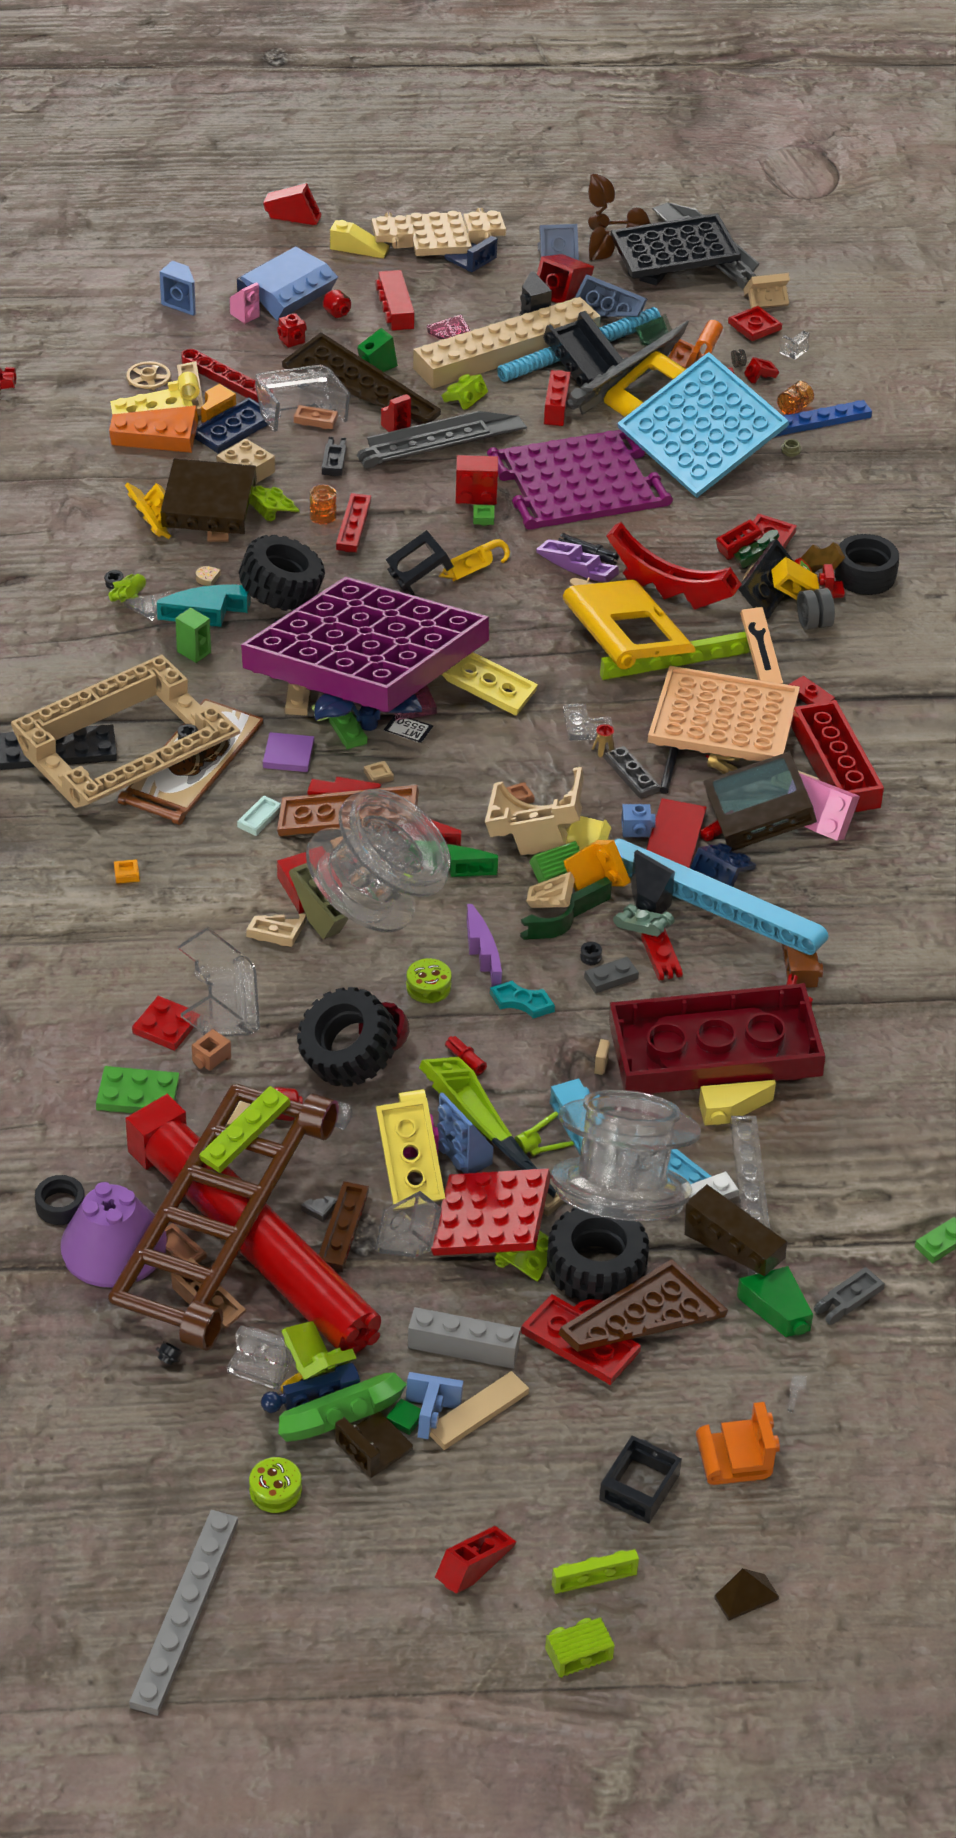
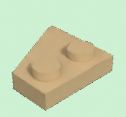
[526,872,575,908]

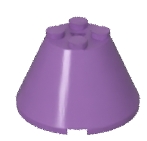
[61,1182,167,1287]

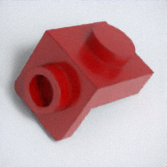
[818,564,845,598]

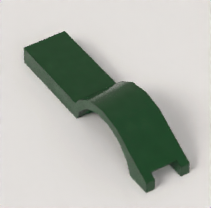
[520,877,612,940]

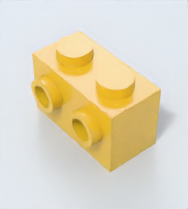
[771,557,819,600]

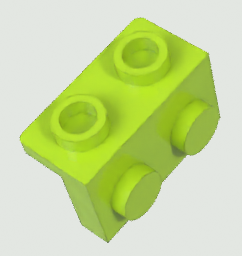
[441,374,488,410]

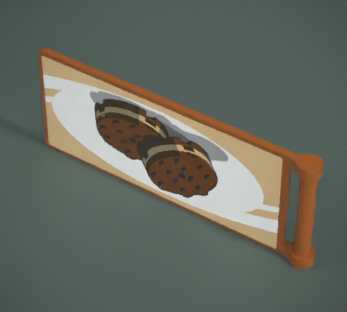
[118,699,263,825]

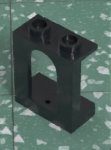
[385,530,454,595]

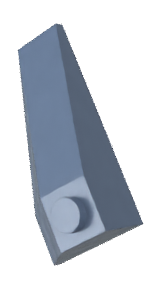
[575,274,648,317]

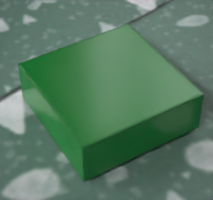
[386,1399,421,1435]

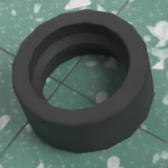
[35,1175,85,1225]

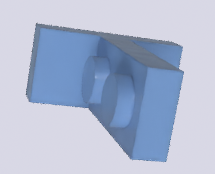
[406,1372,464,1439]

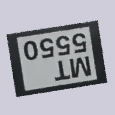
[383,713,434,743]

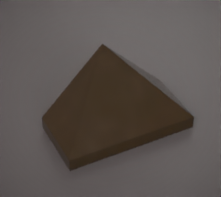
[714,1568,779,1621]

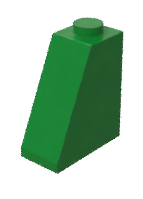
[737,1266,813,1337]

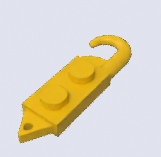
[439,539,510,582]

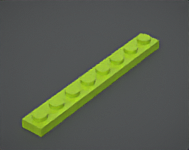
[600,632,751,680]

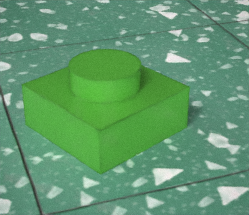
[473,505,494,525]

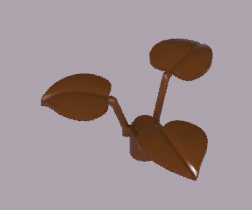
[588,174,651,261]

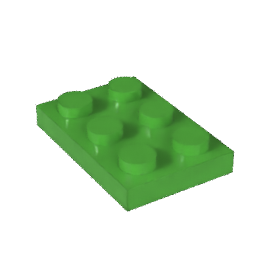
[96,1066,180,1113]

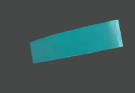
[157,584,251,627]

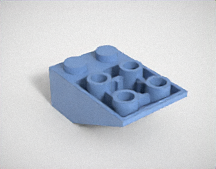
[437,1092,493,1174]

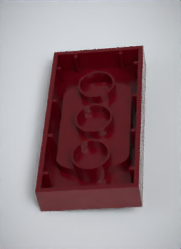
[609,983,825,1096]

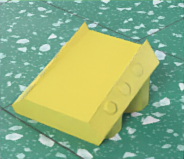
[566,816,611,850]

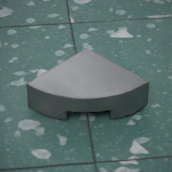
[301,1196,337,1222]

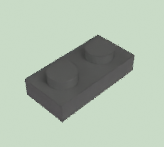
[584,957,639,993]

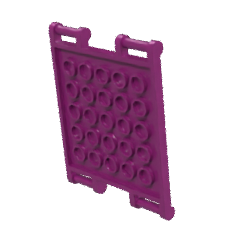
[487,430,673,529]

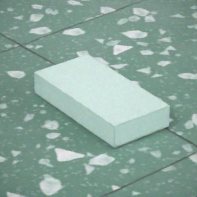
[237,796,281,836]

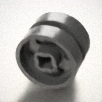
[797,588,835,630]

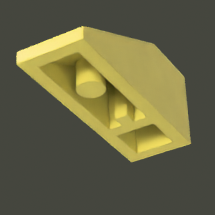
[330,220,389,259]
[699,1080,776,1126]

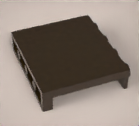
[160,458,257,534]

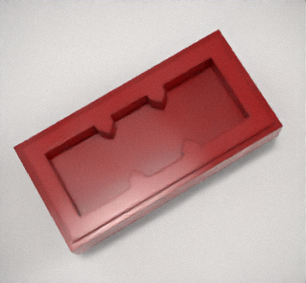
[788,676,835,705]

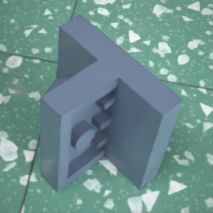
[538,224,579,260]

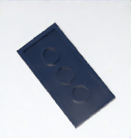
[195,398,277,453]

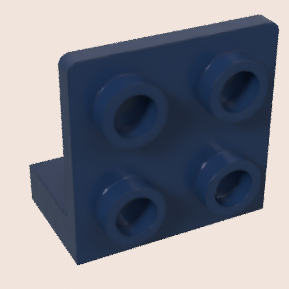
[445,236,498,272]
[690,843,757,887]

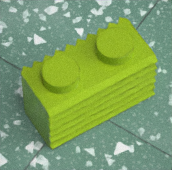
[545,1617,615,1678]

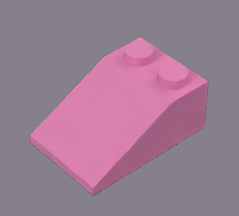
[788,773,860,840]

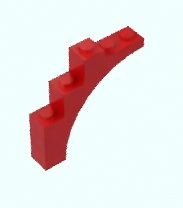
[606,522,742,610]

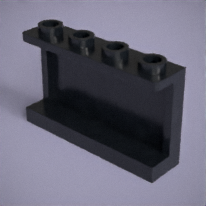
[543,311,623,387]

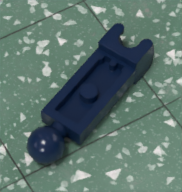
[261,1363,360,1413]

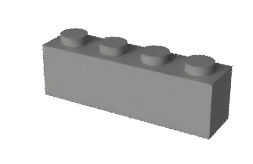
[408,1307,520,1369]

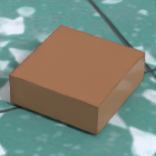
[506,782,535,804]

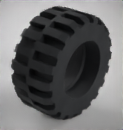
[239,535,325,611]
[297,987,398,1087]
[547,1203,649,1302]

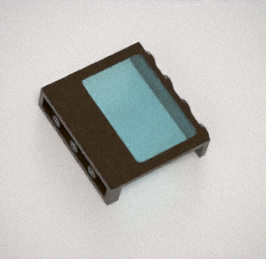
[703,751,817,851]

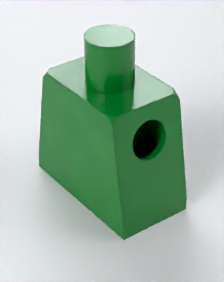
[357,328,398,372]

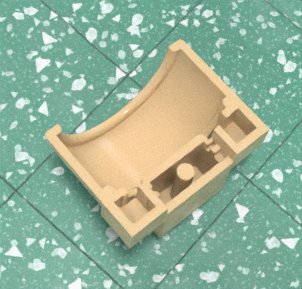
[485,767,584,856]

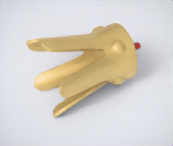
[592,724,614,757]
[706,753,741,774]

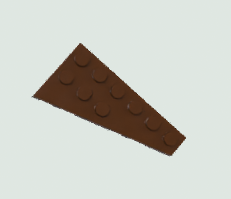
[559,1259,728,1352]

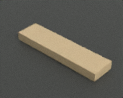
[430,1371,529,1450]

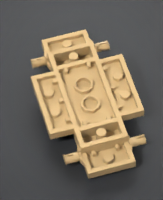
[371,208,506,256]

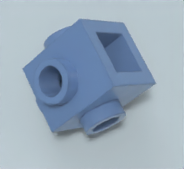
[621,804,655,837]

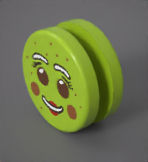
[406,958,452,1004]
[249,1457,302,1513]

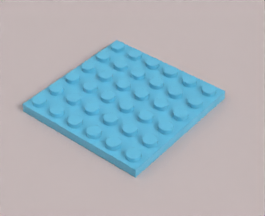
[617,352,789,498]

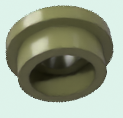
[781,439,801,457]

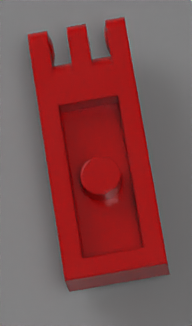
[641,928,683,981]

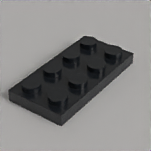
[738,539,793,619]

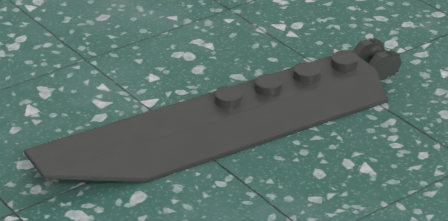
[653,202,759,289]
[566,320,689,415]
[357,411,527,469]

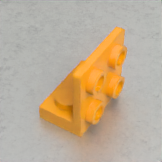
[564,840,631,892]

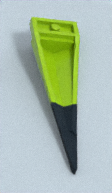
[419,1057,556,1198]

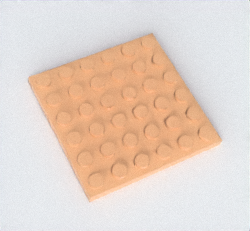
[647,666,800,761]

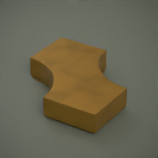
[801,542,845,573]

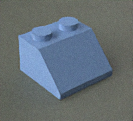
[160,261,196,316]

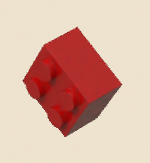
[455,455,498,505]

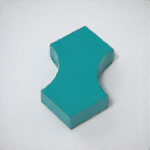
[490,981,555,1019]

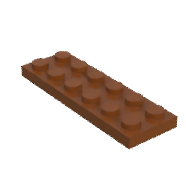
[277,785,419,836]

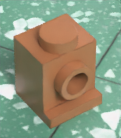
[192,1029,231,1071]

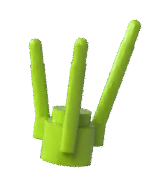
[515,1112,574,1157]

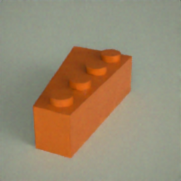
[109,405,198,453]

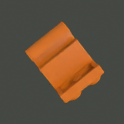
[669,320,723,369]
[696,1402,780,1485]

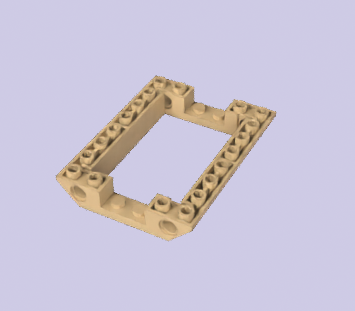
[11,655,240,808]

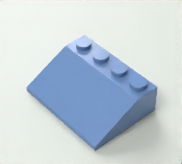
[240,246,338,321]

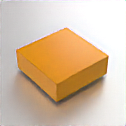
[114,859,140,884]

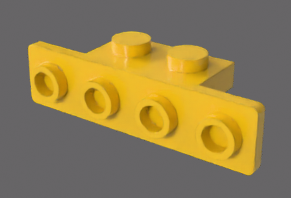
[125,482,171,539]

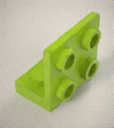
[281,1321,357,1380]

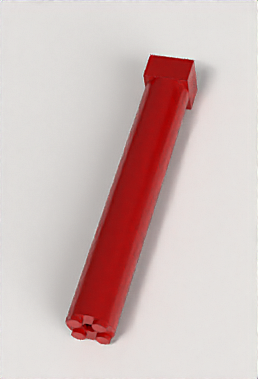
[126,1094,381,1355]

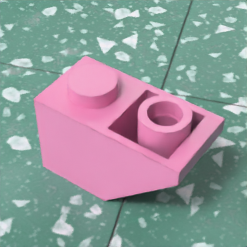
[230,282,260,324]

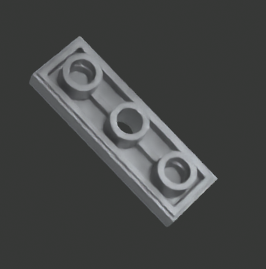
[604,746,660,799]

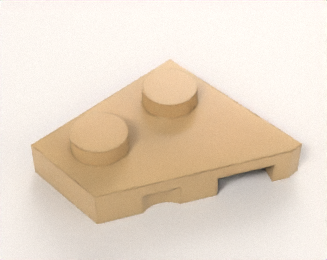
[246,914,307,947]

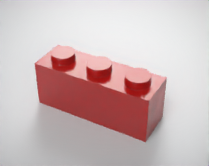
[544,370,571,426]

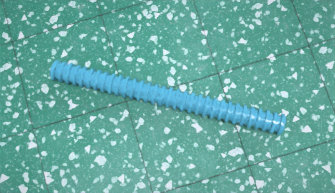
[497,307,661,382]

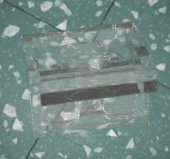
[227,1325,294,1390]

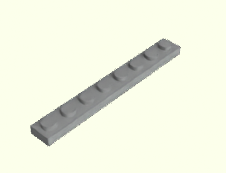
[129,1510,238,1716]

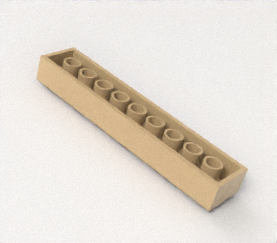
[413,297,601,389]

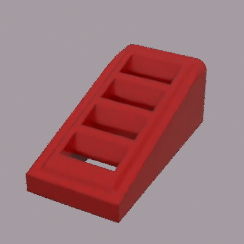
[716,519,762,560]

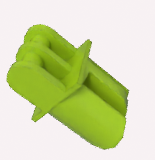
[109,574,146,602]

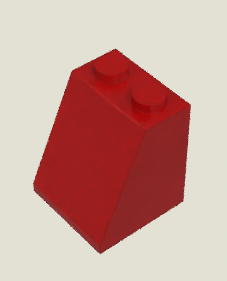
[537,254,594,303]

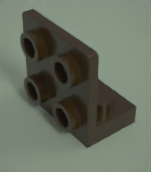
[335,1412,413,1478]

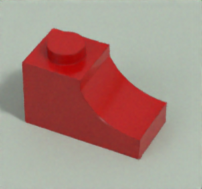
[381,394,411,432]

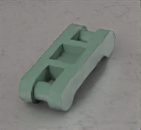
[613,904,675,936]

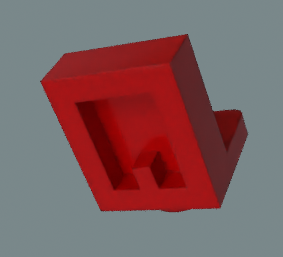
[744,357,779,384]

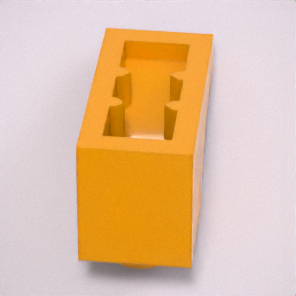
[201,384,236,423]

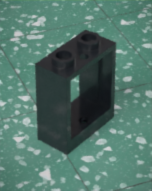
[599,1435,682,1524]

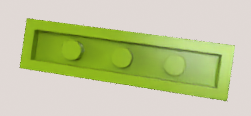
[199,1086,291,1173]

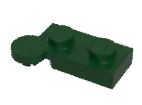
[733,530,780,568]

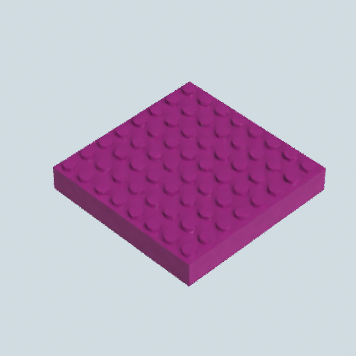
[241,577,489,712]

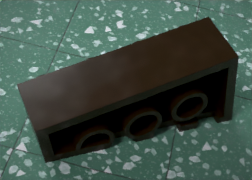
[684,1184,787,1276]

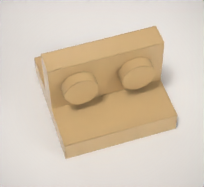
[743,273,790,309]

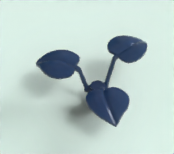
[314,694,422,731]

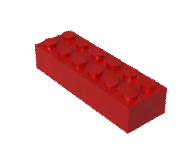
[791,700,884,813]

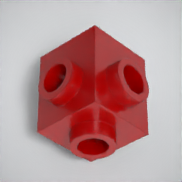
[277,313,307,348]

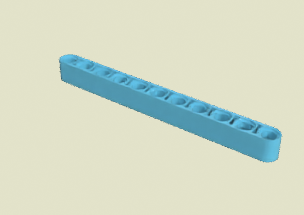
[614,838,829,955]

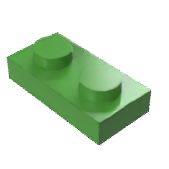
[329,712,368,749]
[915,1217,956,1264]

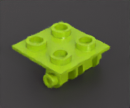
[249,485,300,521]
[495,1230,549,1282]

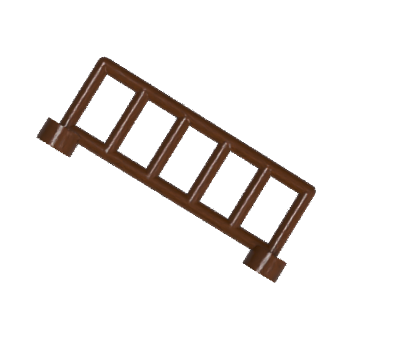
[108,1084,339,1351]

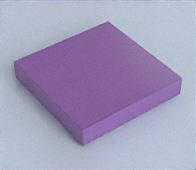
[263,732,314,772]

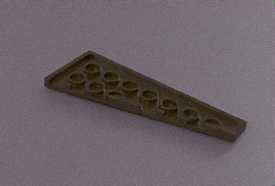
[282,332,441,424]

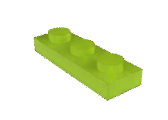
[551,1549,639,1594]

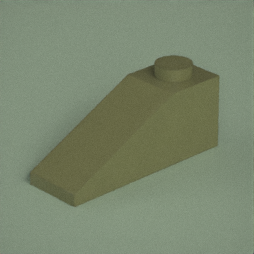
[289,862,351,940]

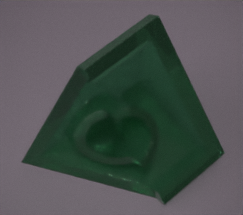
[635,313,672,351]

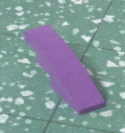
[536,539,619,583]
[467,904,502,987]

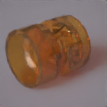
[777,381,814,415]
[309,484,337,524]

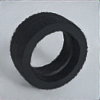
[834,534,899,595]

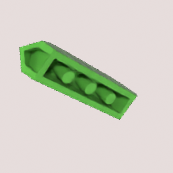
[278,1372,407,1442]

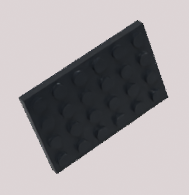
[611,213,741,278]

